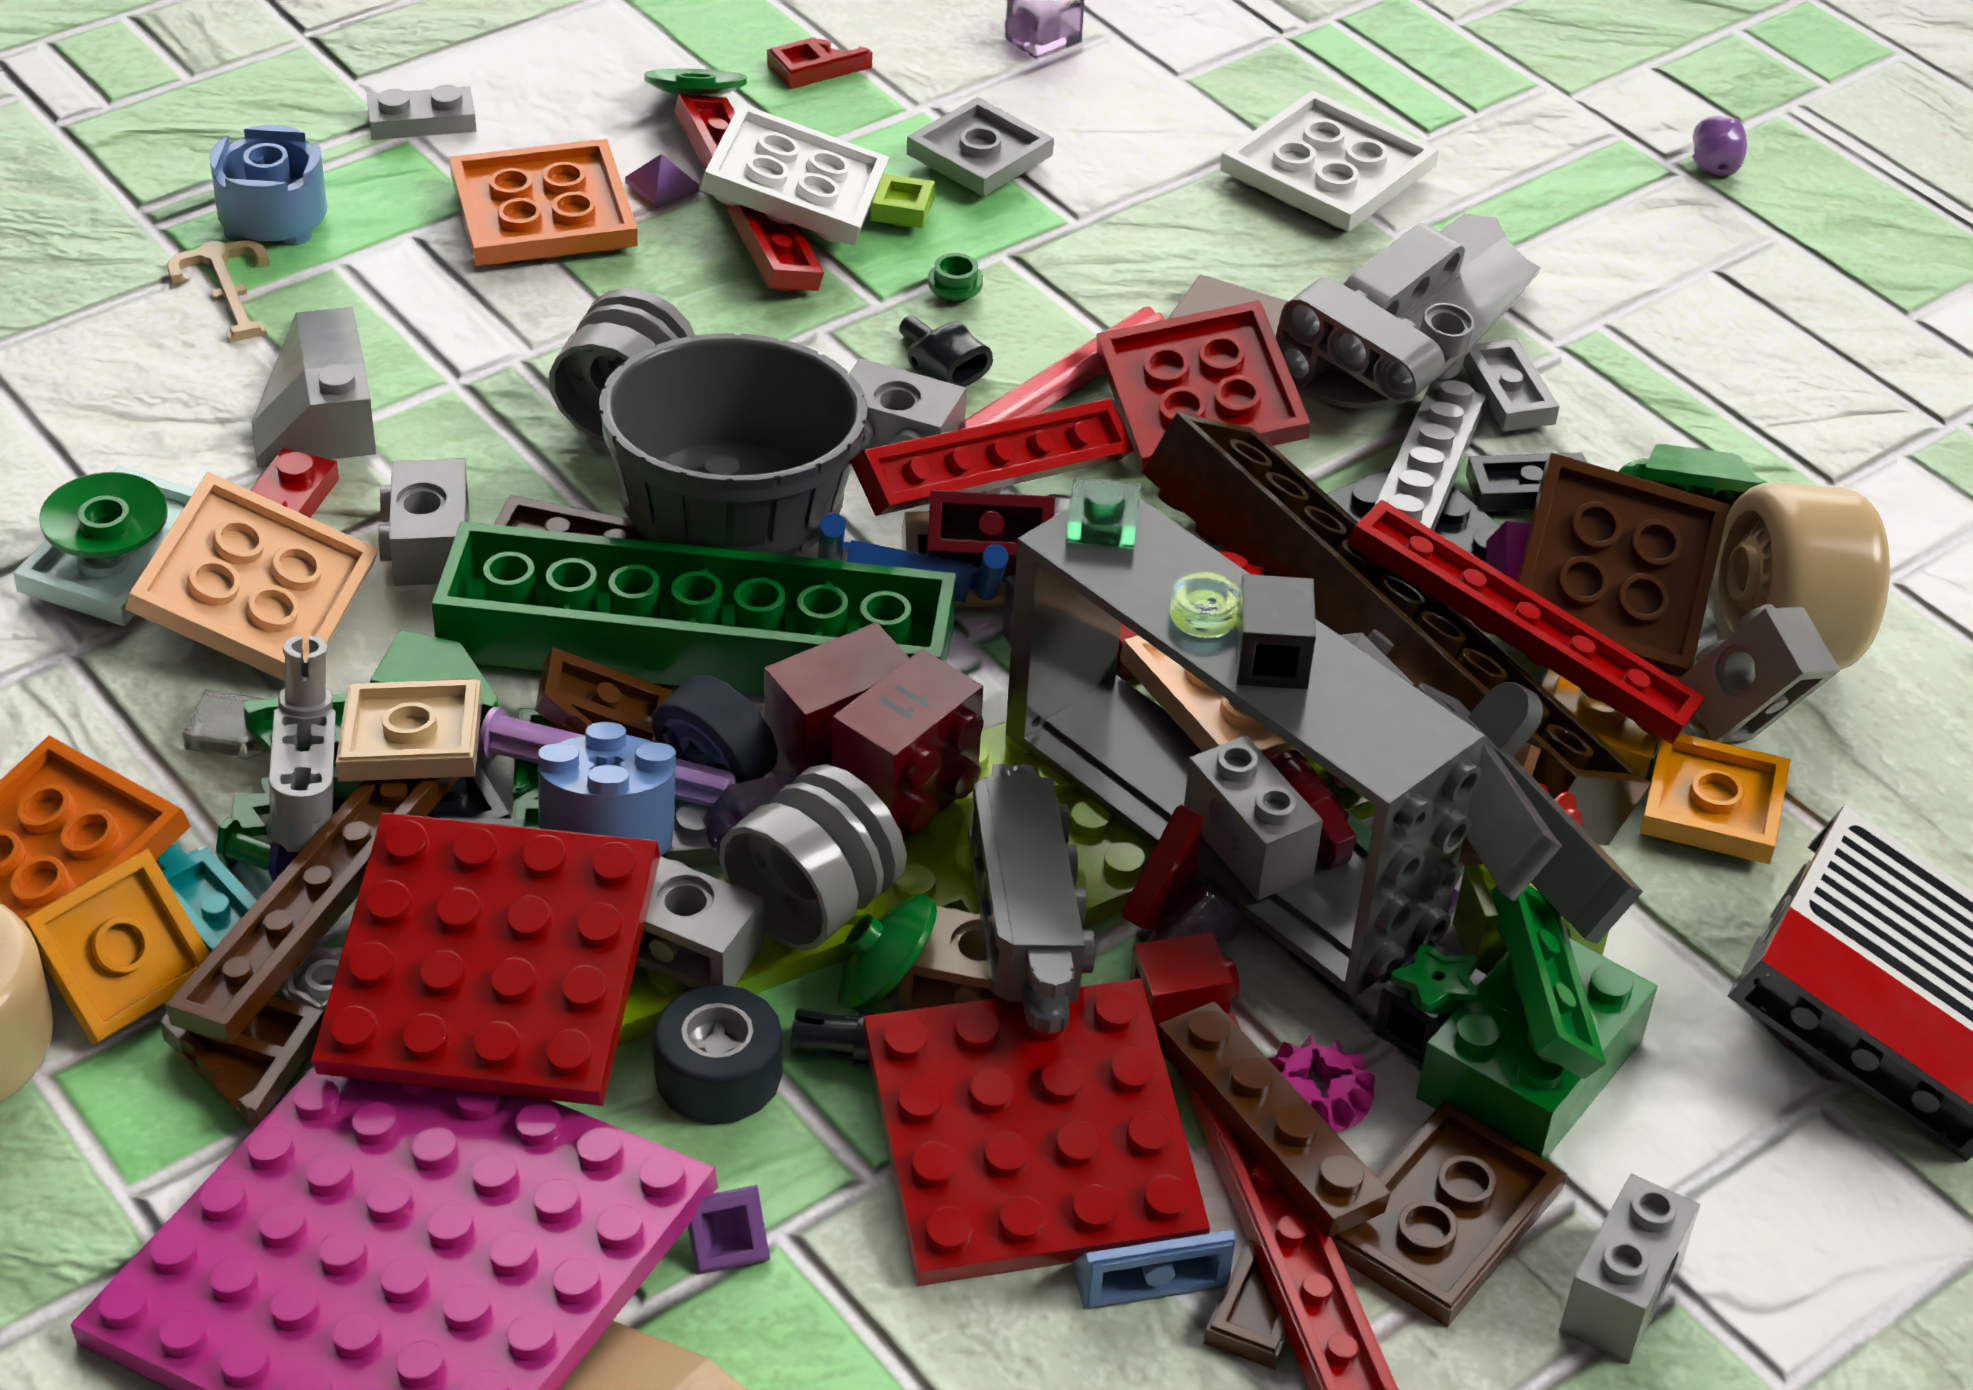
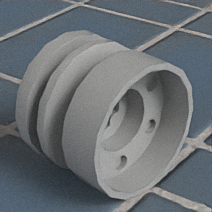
[549,288,696,442]
[719,764,907,951]

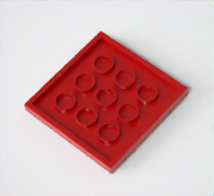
[311,812,660,1106]
[862,978,1211,1286]

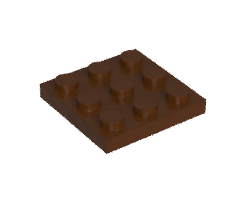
[1516,452,1730,677]

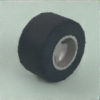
[653,984,783,1124]

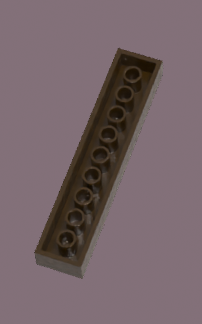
[1142,412,1651,846]

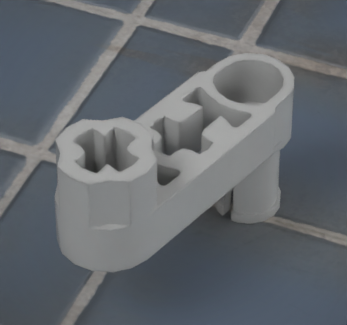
[269,635,336,853]

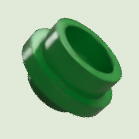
[928,253,983,302]

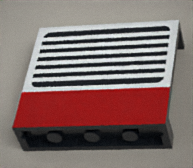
[1727,805,1973,1162]

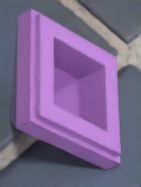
[625,154,699,208]
[687,1185,770,1275]

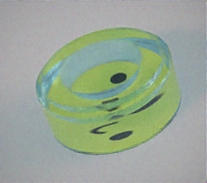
[1169,572,1240,638]

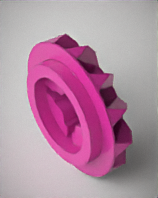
[1267,1035,1375,1132]

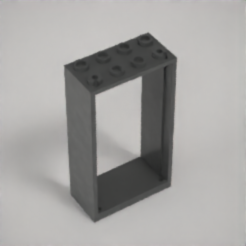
[1005,481,1485,999]

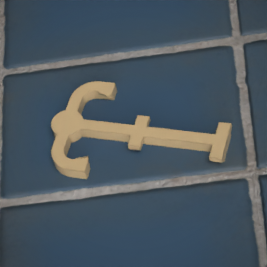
[167,240,270,343]

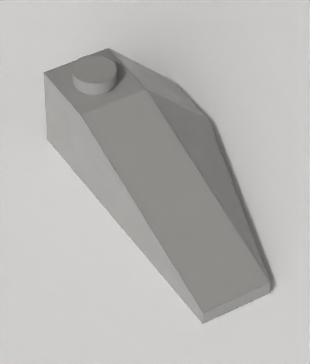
[252,307,376,468]

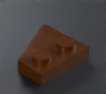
[535,647,672,742]
[160,995,324,1128]

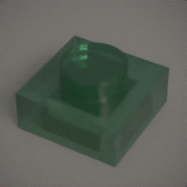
[1066,477,1141,549]

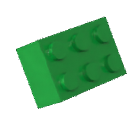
[1416,937,1658,1160]

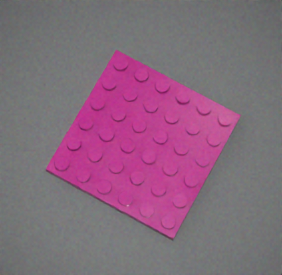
[70,1066,718,1390]

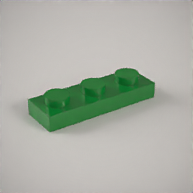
[1491,885,1606,1079]

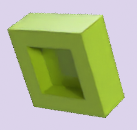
[871,173,935,229]

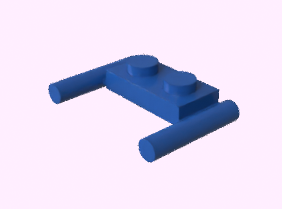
[817,513,1008,603]

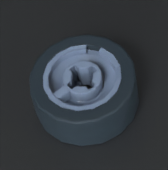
[652,675,778,802]

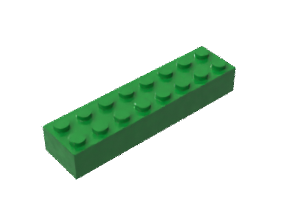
[432,521,956,695]

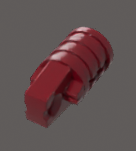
[1269,750,1357,869]

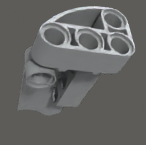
[1275,214,1541,409]

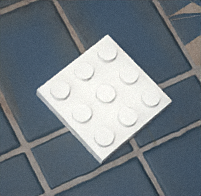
[1220,90,1439,232]
[700,103,889,245]

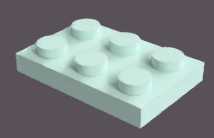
[13,465,196,626]

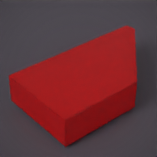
[767,37,873,89]
[1121,805,1203,933]

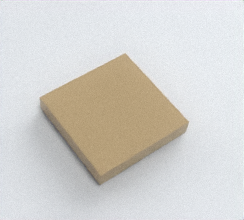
[336,679,482,782]

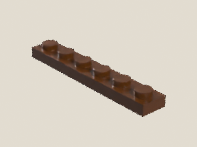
[165,777,459,1045]

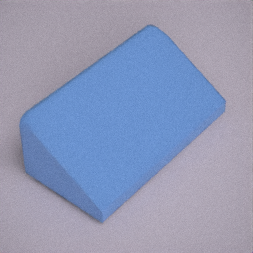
[1072,1230,1236,1308]

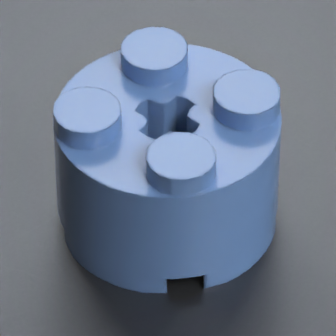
[209,125,327,246]
[538,722,676,856]

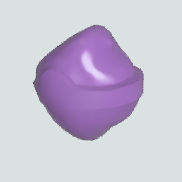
[1692,116,1747,176]

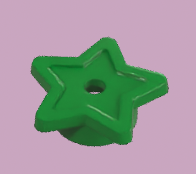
[1389,944,1480,1014]

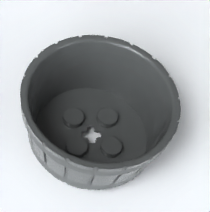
[599,333,868,556]

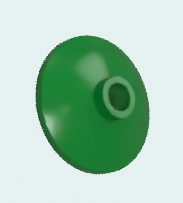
[644,68,747,96]
[39,472,168,558]
[838,894,937,1013]

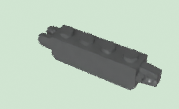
[968,764,1095,1035]

